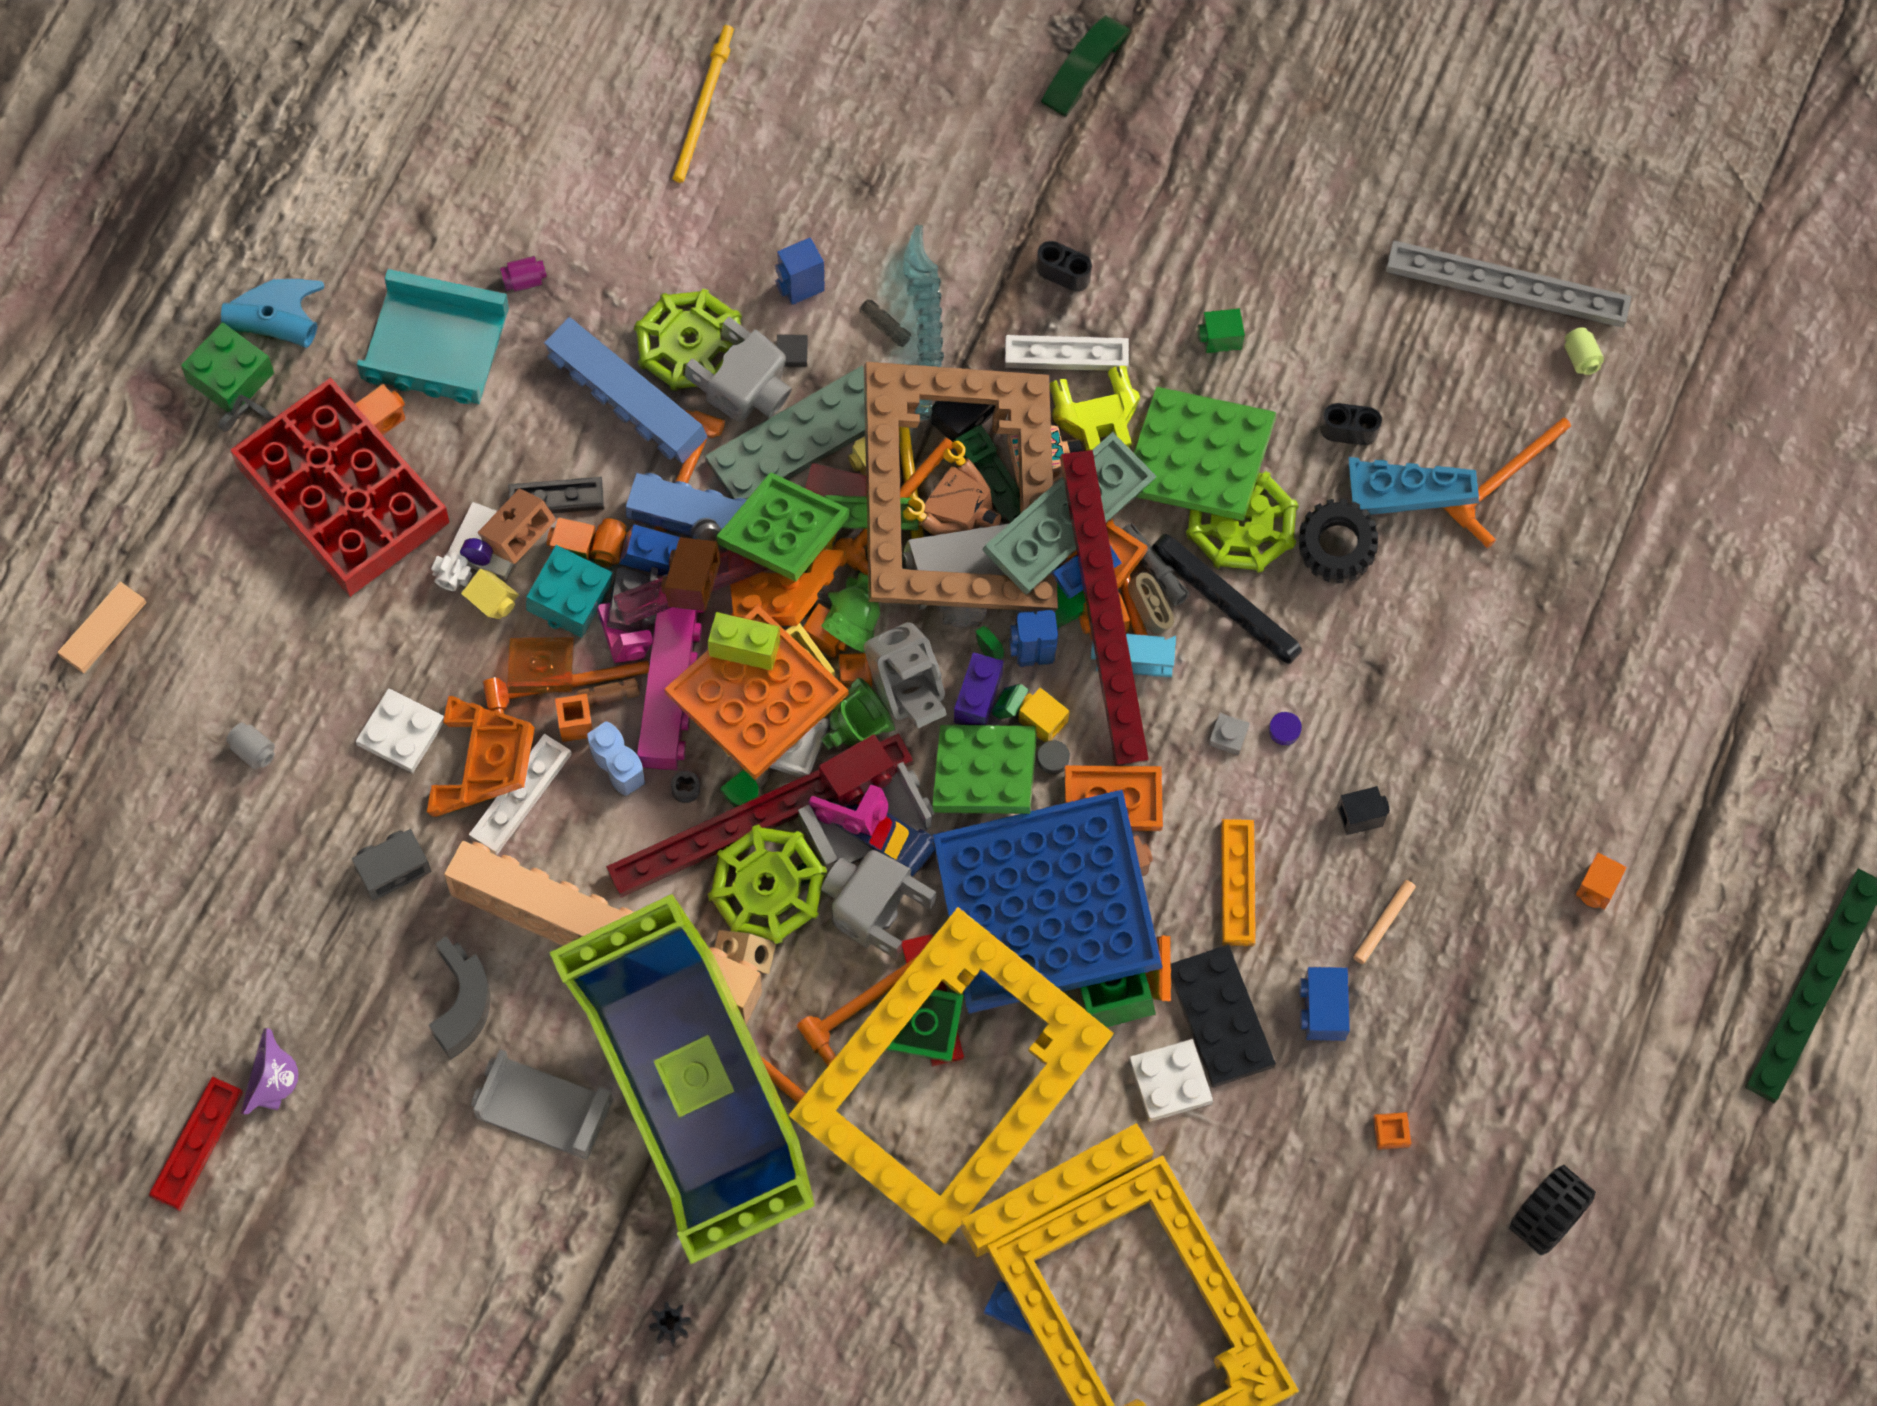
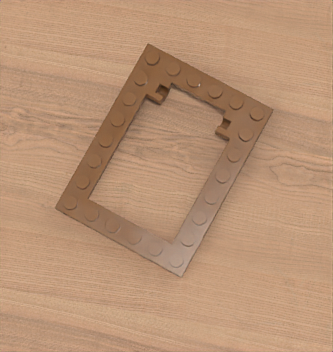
[864,362,1058,612]

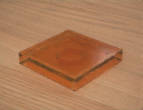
[507,637,574,693]

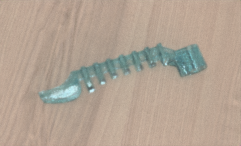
[903,225,944,420]

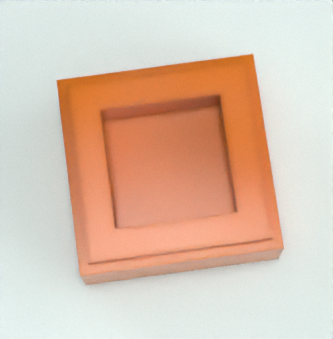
[839,653,872,687]
[1373,1112,1411,1150]

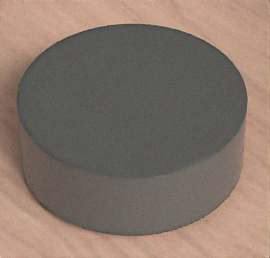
[1037,740,1070,774]

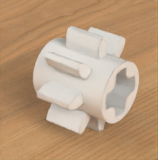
[431,552,472,591]

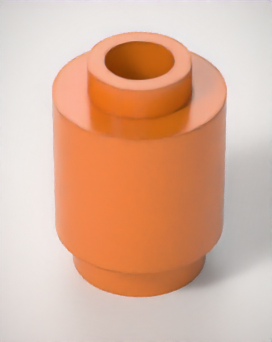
[589,518,627,567]

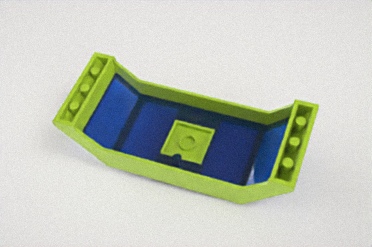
[549,894,815,1264]

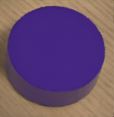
[460,538,494,566]
[1269,712,1302,745]

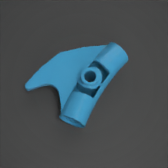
[221,279,324,348]

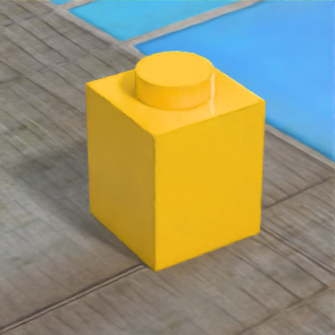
[1018,688,1070,743]

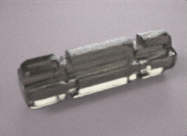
[859,299,912,347]

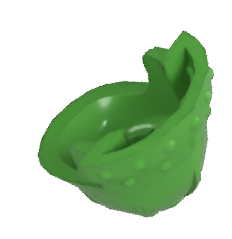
[821,573,880,653]
[821,678,895,750]

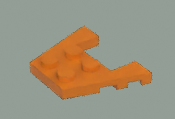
[727,550,847,626]
[427,696,535,817]

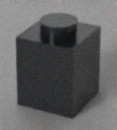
[1337,786,1390,836]

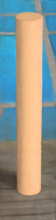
[1353,880,1416,964]

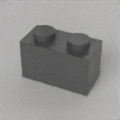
[352,829,432,901]

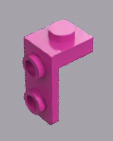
[597,603,653,663]
[808,784,888,836]

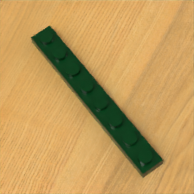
[1745,868,1877,1104]

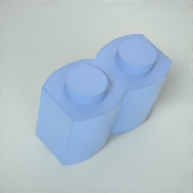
[587,721,645,796]

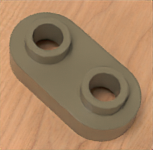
[1128,573,1174,634]

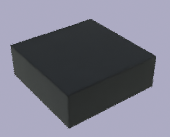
[777,334,808,367]

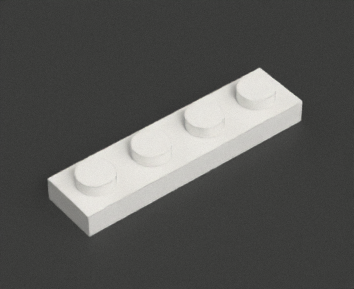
[1005,335,1129,371]
[469,734,572,855]

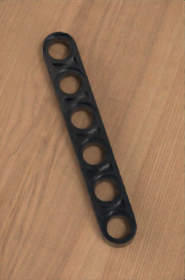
[1152,534,1302,664]

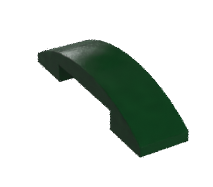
[1041,15,1130,117]
[955,425,1020,524]

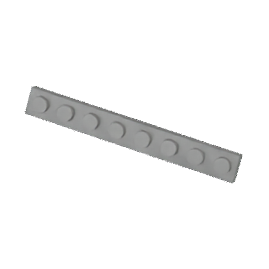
[1386,240,1632,328]

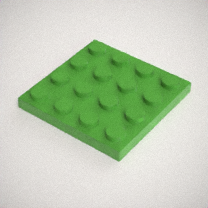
[1134,386,1276,521]

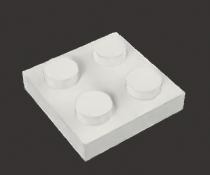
[356,688,444,773]
[1129,1039,1213,1122]

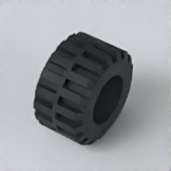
[1299,498,1378,583]
[1509,1165,1596,1256]

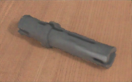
[1122,523,1190,606]

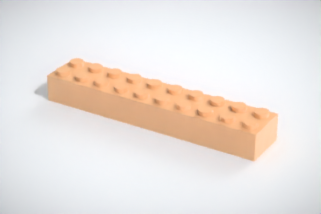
[444,840,762,1024]

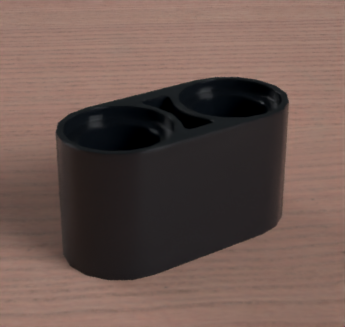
[1036,241,1092,292]
[1320,403,1382,445]

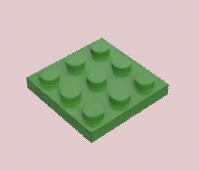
[716,472,850,582]
[932,725,1037,814]

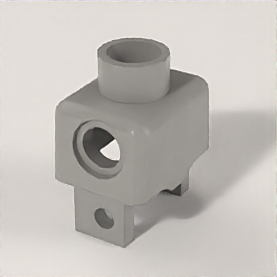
[685,317,792,422]
[864,622,947,728]
[822,850,936,960]

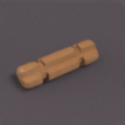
[576,678,640,707]

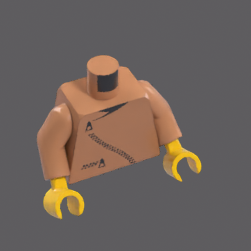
[903,441,1001,536]

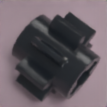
[649,1302,692,1347]

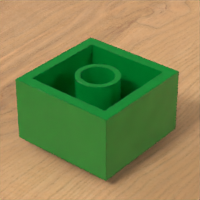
[181,322,274,412]
[1080,972,1156,1027]
[886,990,964,1063]

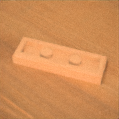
[58,582,146,673]

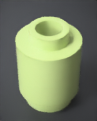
[1564,327,1604,375]

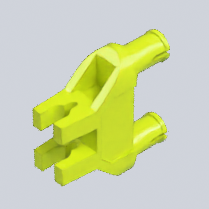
[1049,366,1140,451]

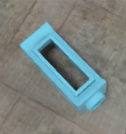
[1091,634,1176,678]

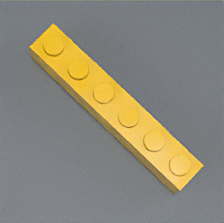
[960,1123,1154,1257]

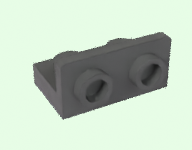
[606,566,661,633]

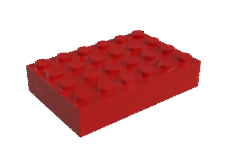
[230,377,450,597]

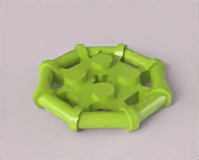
[634,288,742,391]
[1185,471,1299,573]
[708,825,827,944]

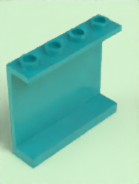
[357,269,509,404]

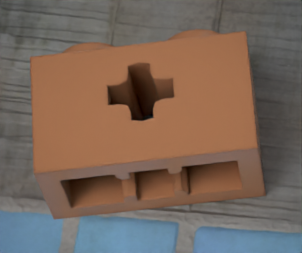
[477,488,556,565]

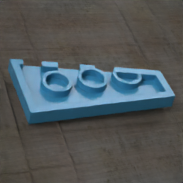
[1349,457,1479,515]

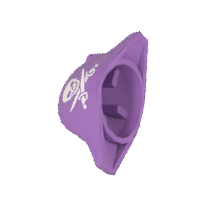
[241,1028,298,1114]

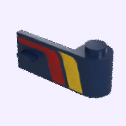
[834,799,935,877]

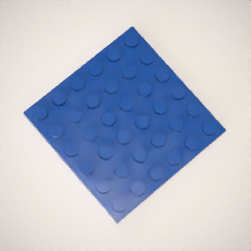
[933,790,1163,1014]

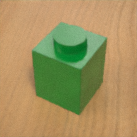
[1197,308,1245,353]

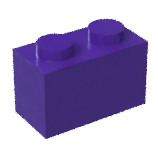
[953,652,1004,725]

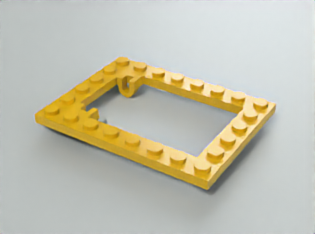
[788,907,1114,1244]
[986,1155,1299,1406]

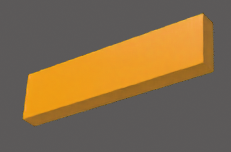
[1221,819,1256,946]

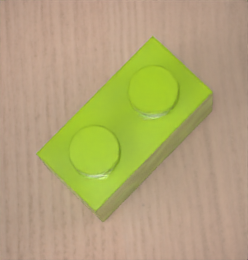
[708,612,780,671]

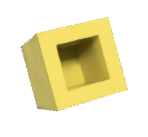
[461,569,519,619]

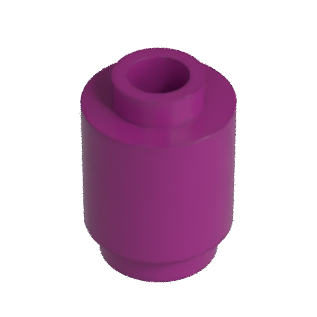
[500,255,547,292]

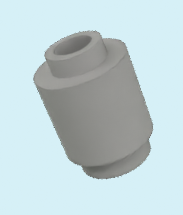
[226,722,275,769]

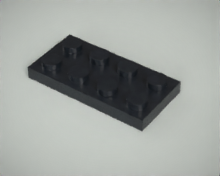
[1171,944,1276,1088]

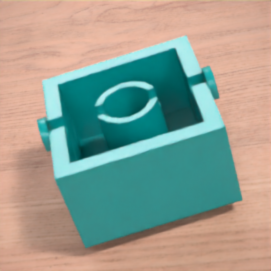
[526,545,613,638]

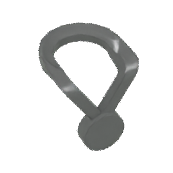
[218,395,275,432]

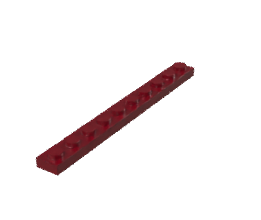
[1060,450,1149,766]
[606,733,913,898]

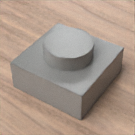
[1209,713,1250,755]

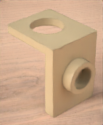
[715,930,776,974]

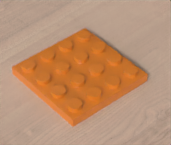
[664,605,848,780]

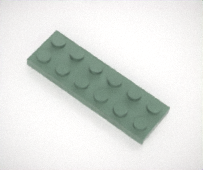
[705,366,865,500]
[982,432,1157,595]

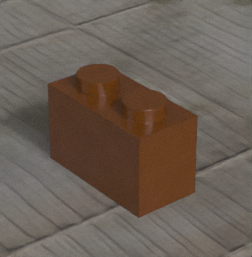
[661,537,721,611]

